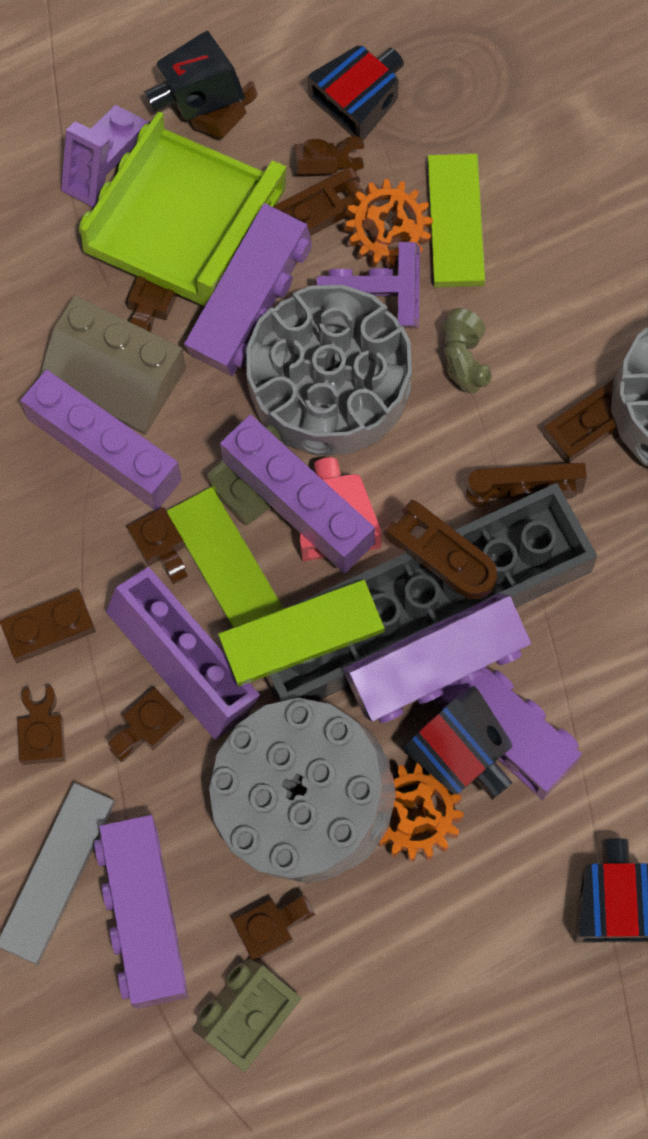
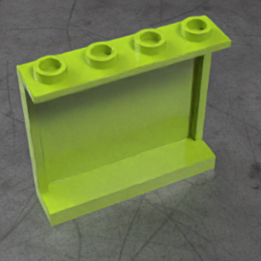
[79,111,286,306]

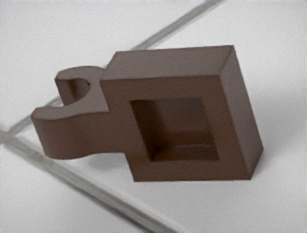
[294,136,364,174]
[128,275,178,332]
[127,507,188,585]
[108,687,185,763]
[232,895,316,962]

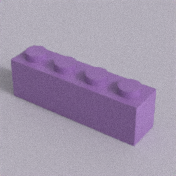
[184,203,312,377]
[20,369,182,511]
[220,414,375,574]
[106,567,260,740]
[343,593,532,723]
[433,667,582,801]
[94,815,189,1009]

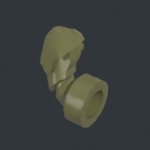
[441,308,492,394]

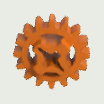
[344,179,433,269]
[378,763,464,862]

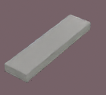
[0,783,115,966]

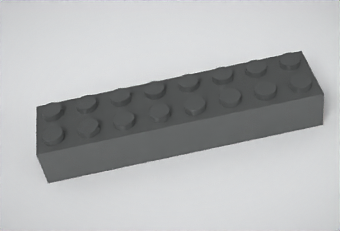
[266,483,597,702]

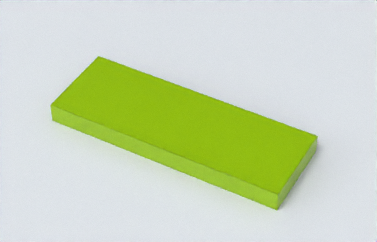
[428,153,485,288]
[167,487,284,628]
[218,579,385,687]

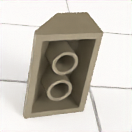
[39,295,186,435]

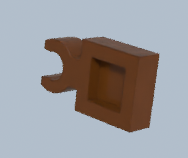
[190,78,257,138]
[18,686,66,765]

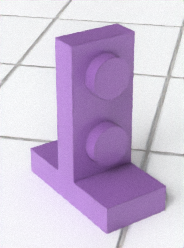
[61,105,149,208]
[317,242,420,329]

